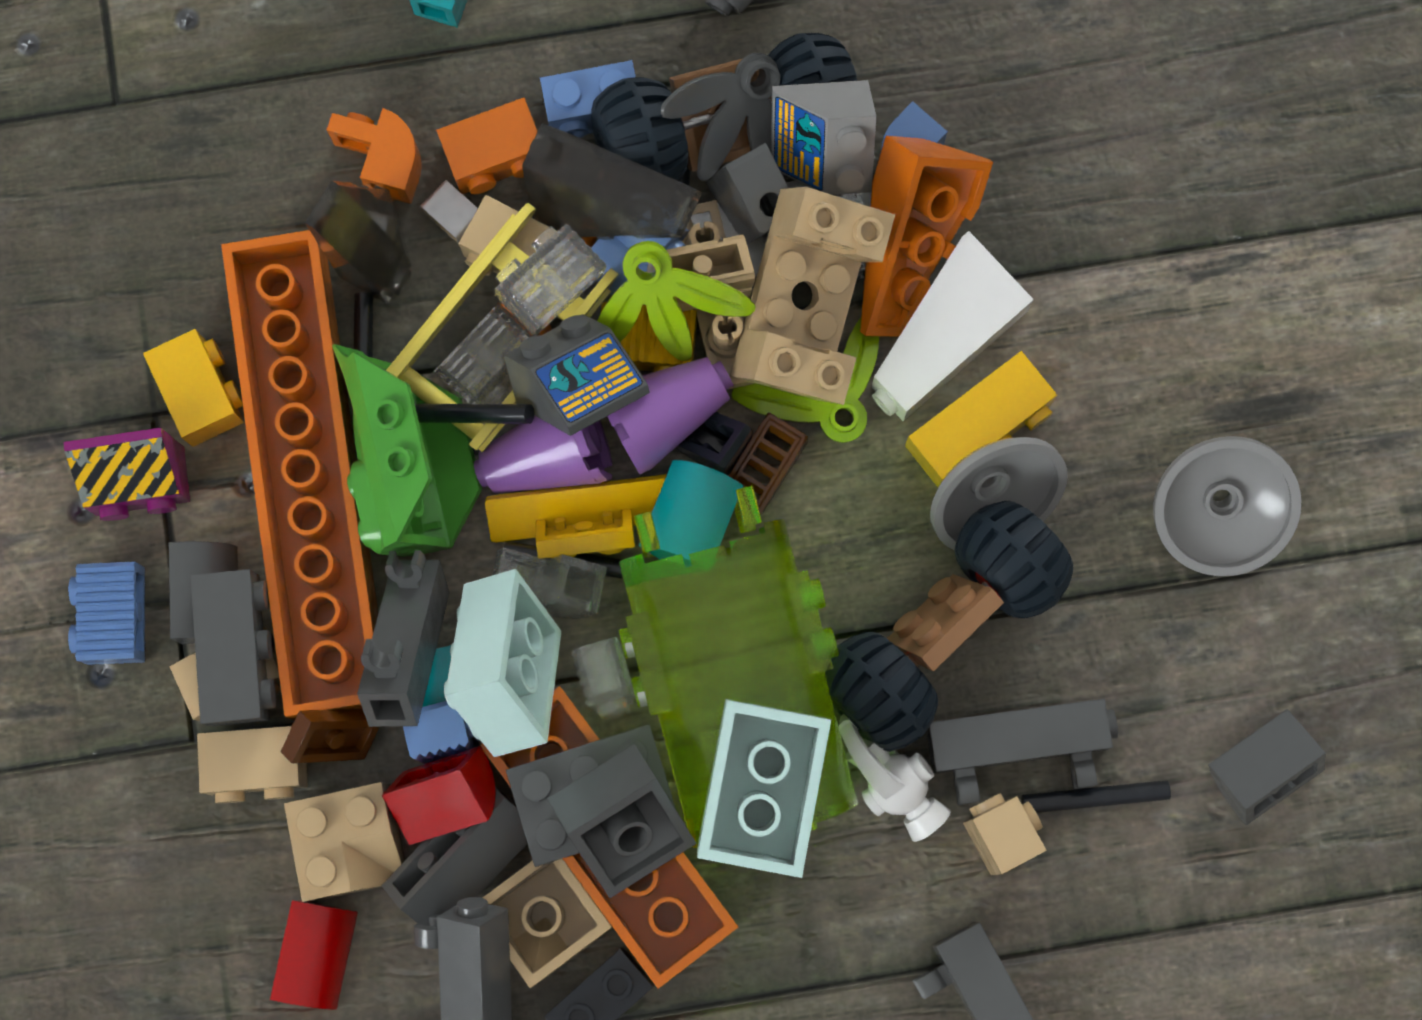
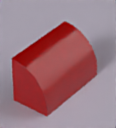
[382,746,496,845]
[270,900,358,1010]

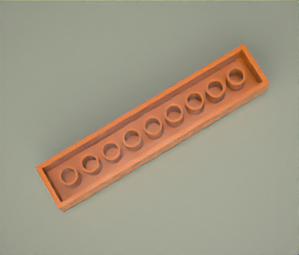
[221,229,378,721]

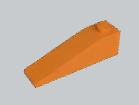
[860,135,993,337]

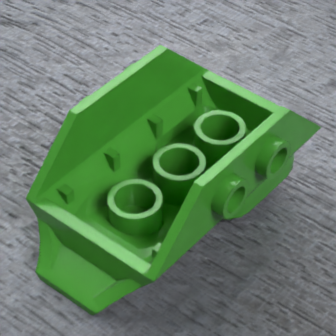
[332,344,482,557]

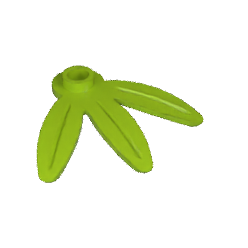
[597,241,756,361]
[731,318,879,443]

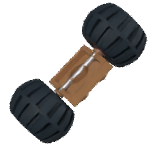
[591,33,857,196]
[819,501,1073,752]

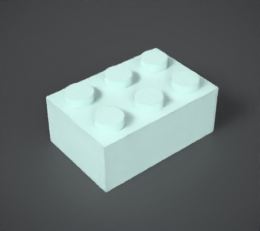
[444,569,561,757]
[697,699,831,878]

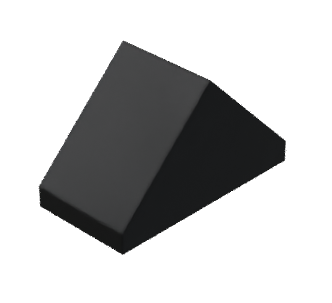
[675,412,752,476]

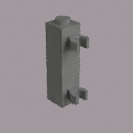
[357,550,450,727]
[926,699,1118,805]
[414,897,512,1020]
[912,922,1033,1020]

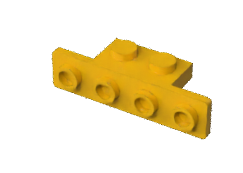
[485,474,667,560]

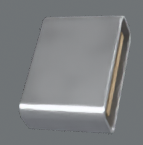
[420,180,478,243]

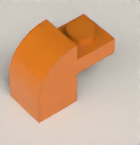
[327,108,422,204]

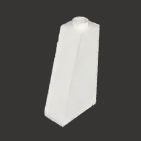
[872,231,1034,421]

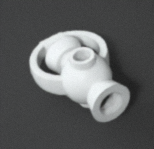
[838,714,951,842]

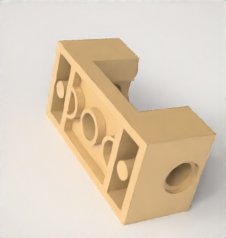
[730,187,895,405]

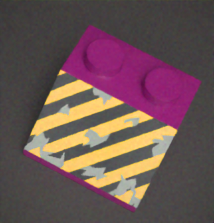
[63,428,190,521]

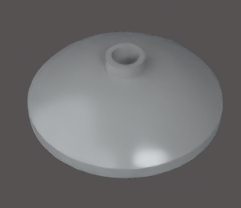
[1153,436,1302,576]
[930,437,1068,550]

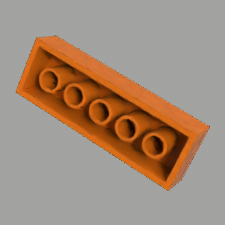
[480,686,739,989]

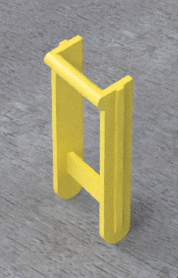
[386,203,619,452]

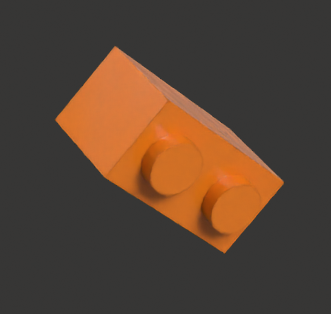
[436,97,548,194]

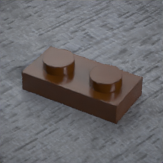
[281,709,380,764]

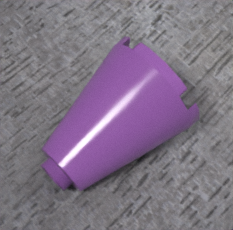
[607,357,734,475]
[474,416,612,494]

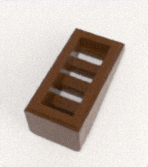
[729,412,808,522]

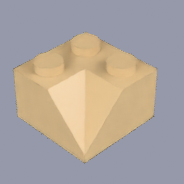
[284,782,405,902]
[483,859,613,988]

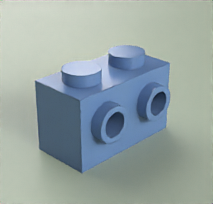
[540,60,635,140]

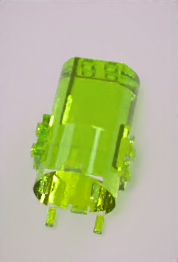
[618,486,858,848]

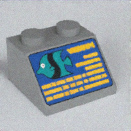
[771,80,876,195]

